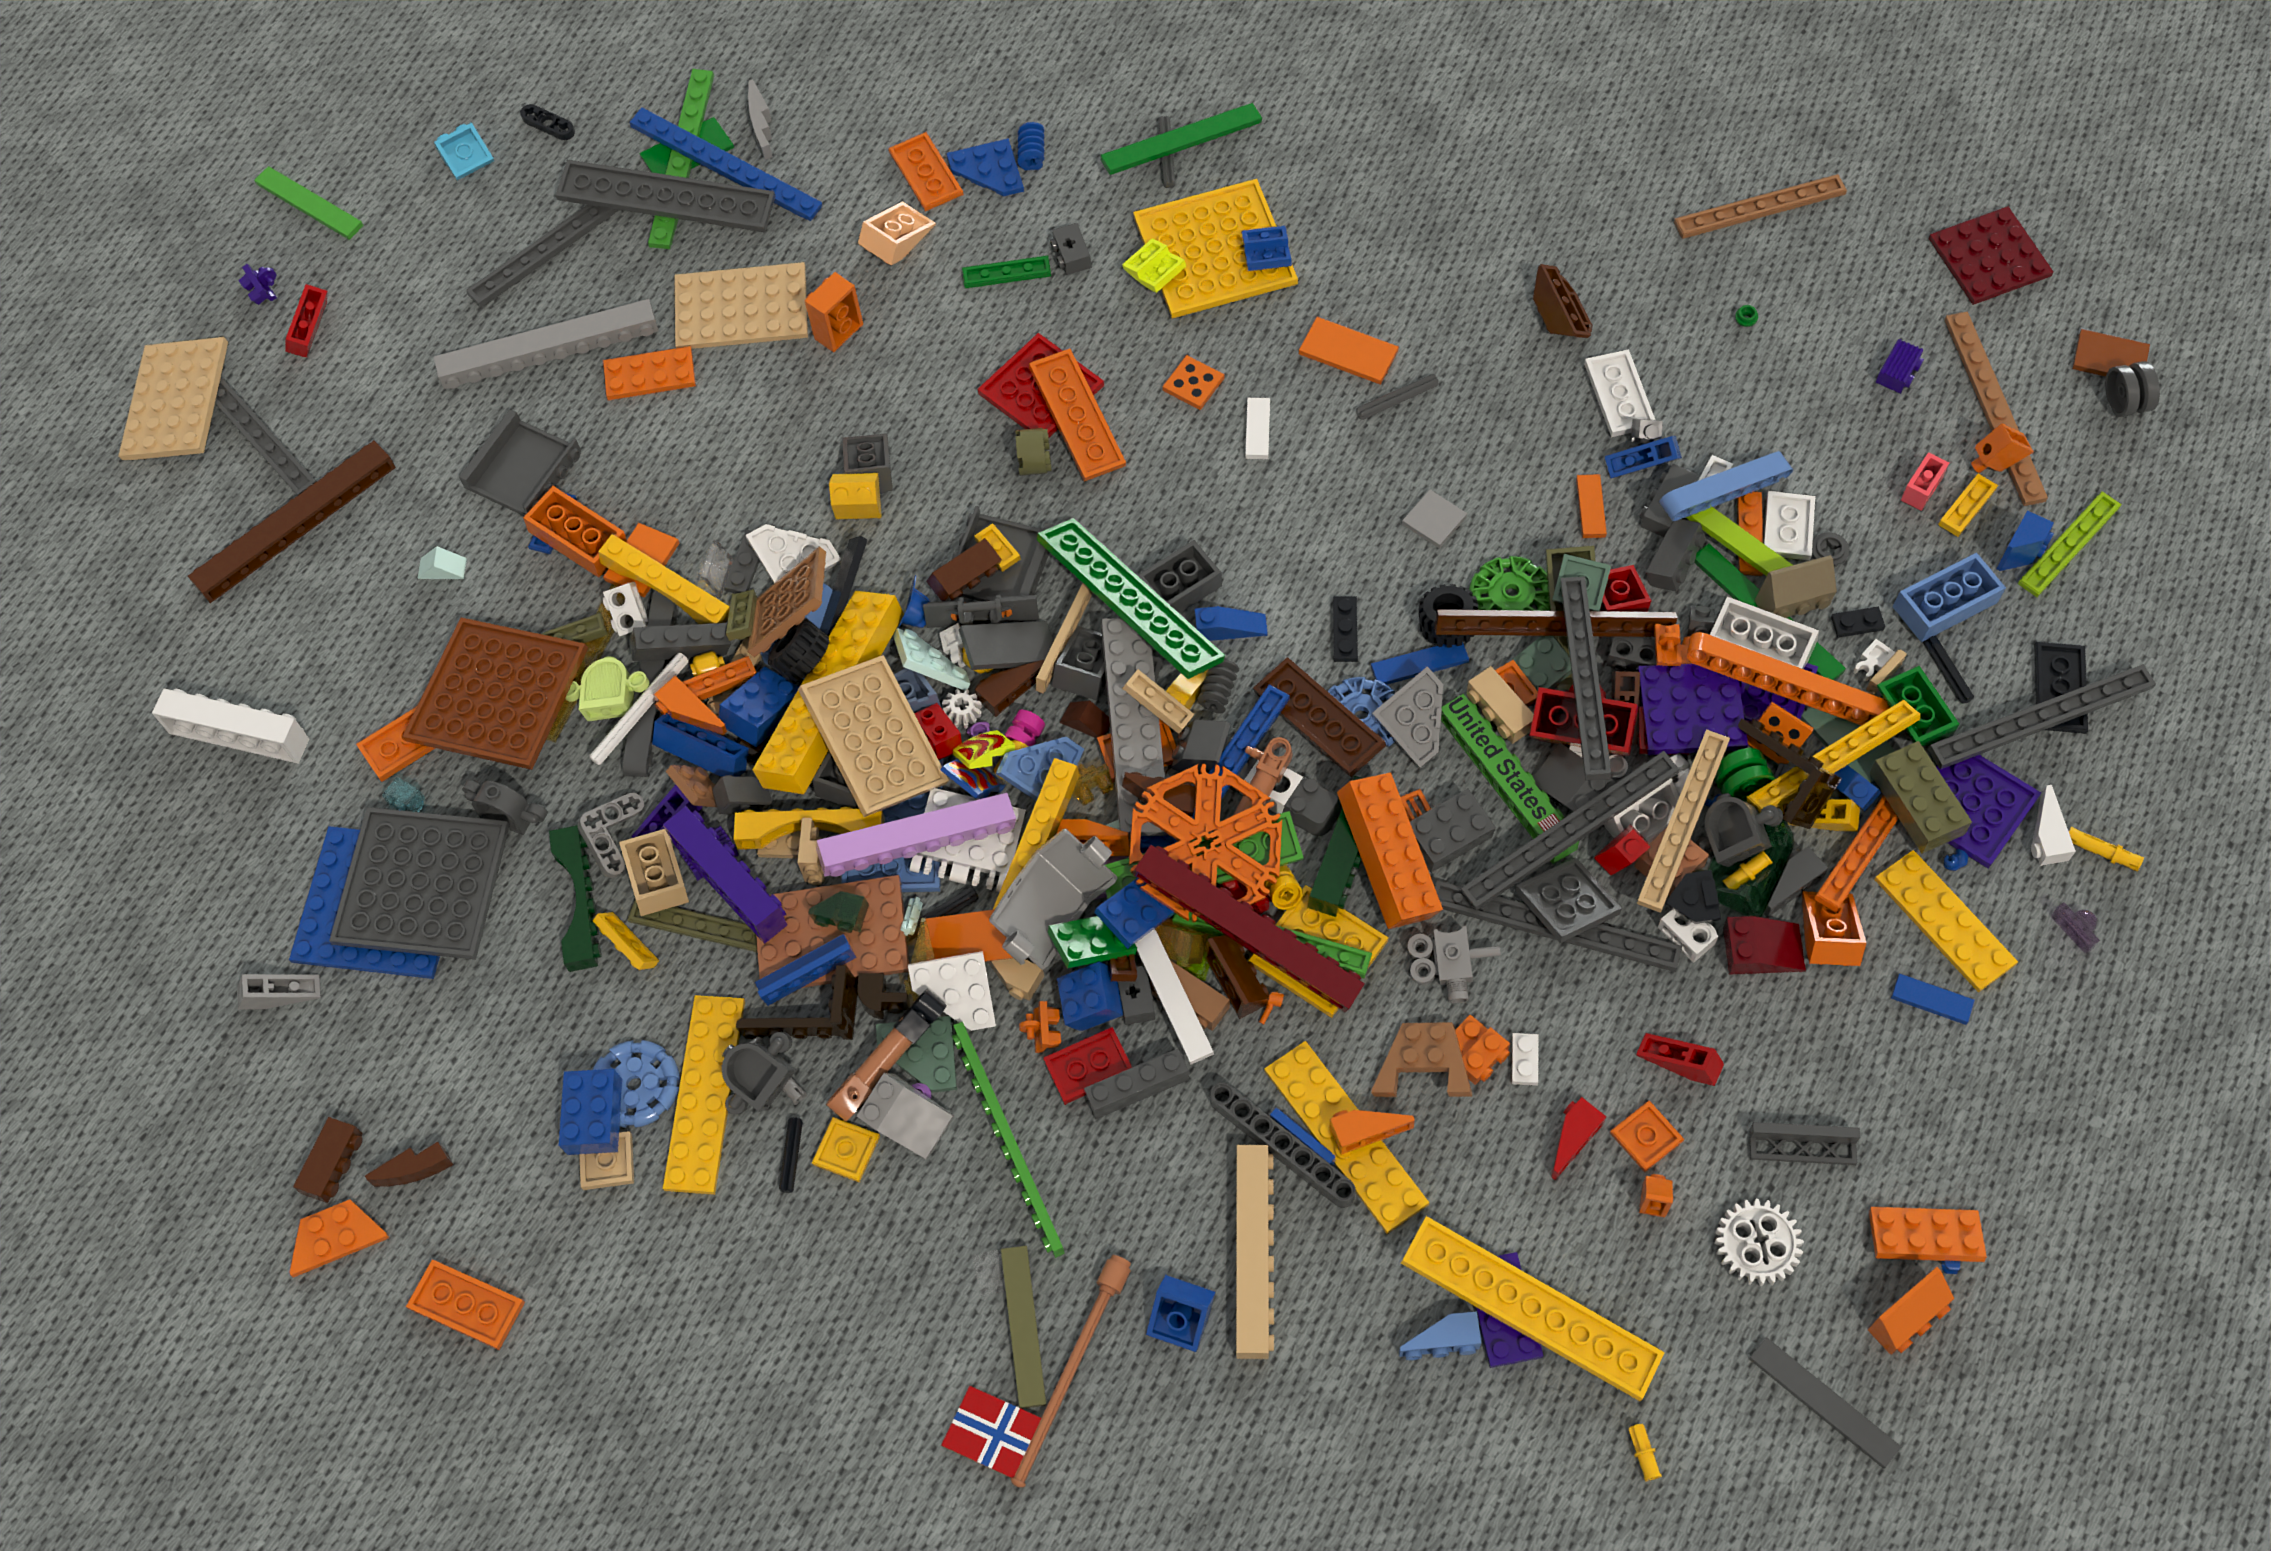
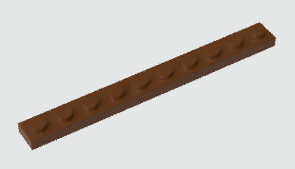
[1435,610,1677,637]

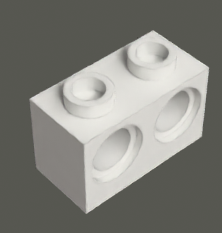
[603,582,648,636]
[1658,909,1718,963]

